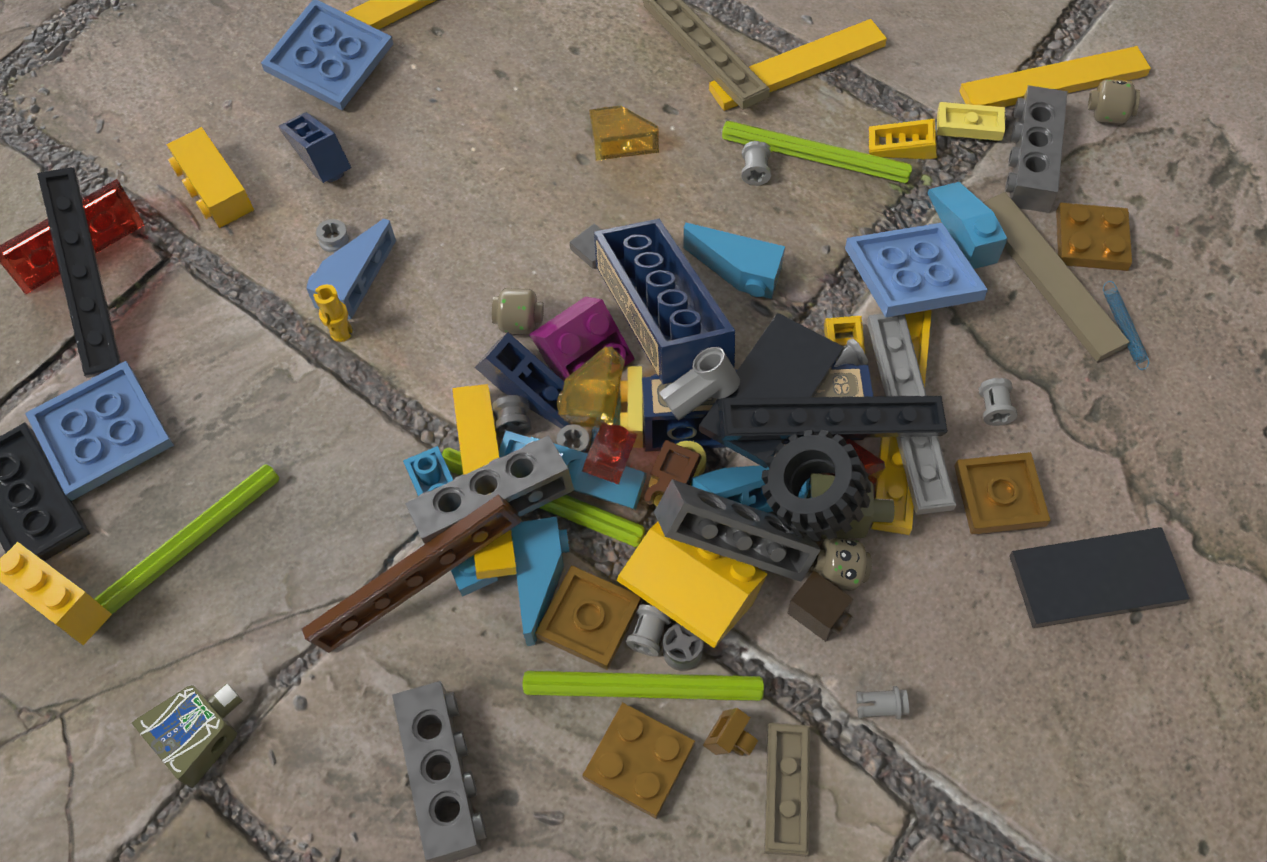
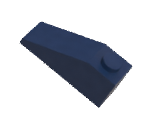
[278,112,352,183]
[474,332,589,429]

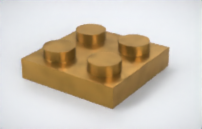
[1056,202,1132,271]
[954,452,1051,535]
[535,565,642,671]
[582,702,695,819]

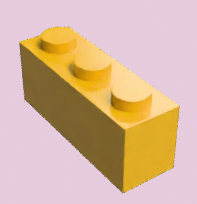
[166,127,254,228]
[0,542,112,646]

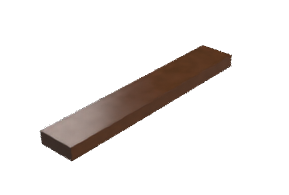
[302,494,522,653]

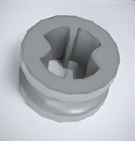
[316,219,349,252]
[556,424,590,454]

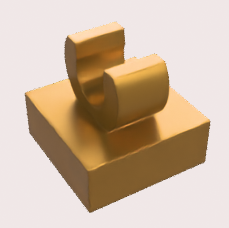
[703,708,758,756]

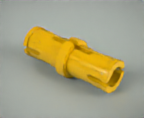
[313,284,353,342]

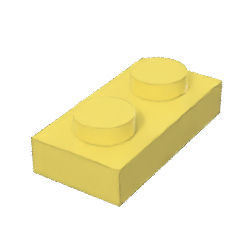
[937,102,1005,141]
[620,366,643,448]

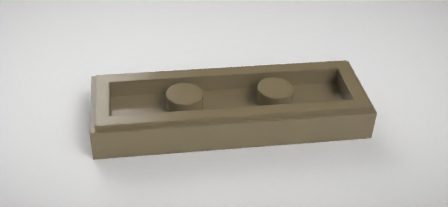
[764,723,810,857]

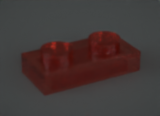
[582,422,638,485]

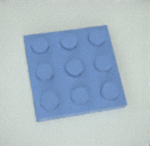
[261,0,393,110]
[845,223,988,318]
[25,361,174,501]

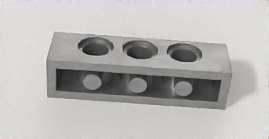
[1005,85,1068,213]
[405,435,574,545]
[654,479,820,582]
[392,681,487,862]

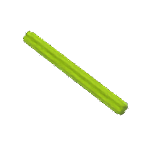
[722,121,912,183]
[442,447,645,547]
[94,464,279,614]
[522,671,764,701]

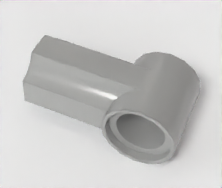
[659,347,740,421]

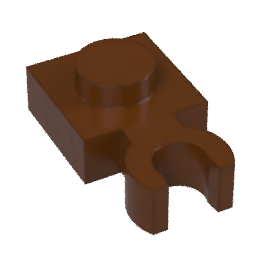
[645,440,702,505]

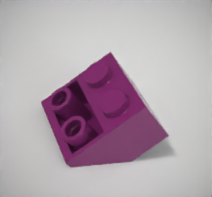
[529,297,635,397]

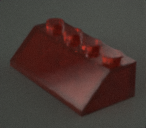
[0,179,145,294]

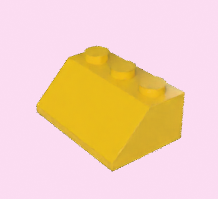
[617,522,767,648]

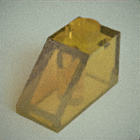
[589,106,659,161]
[557,346,625,429]

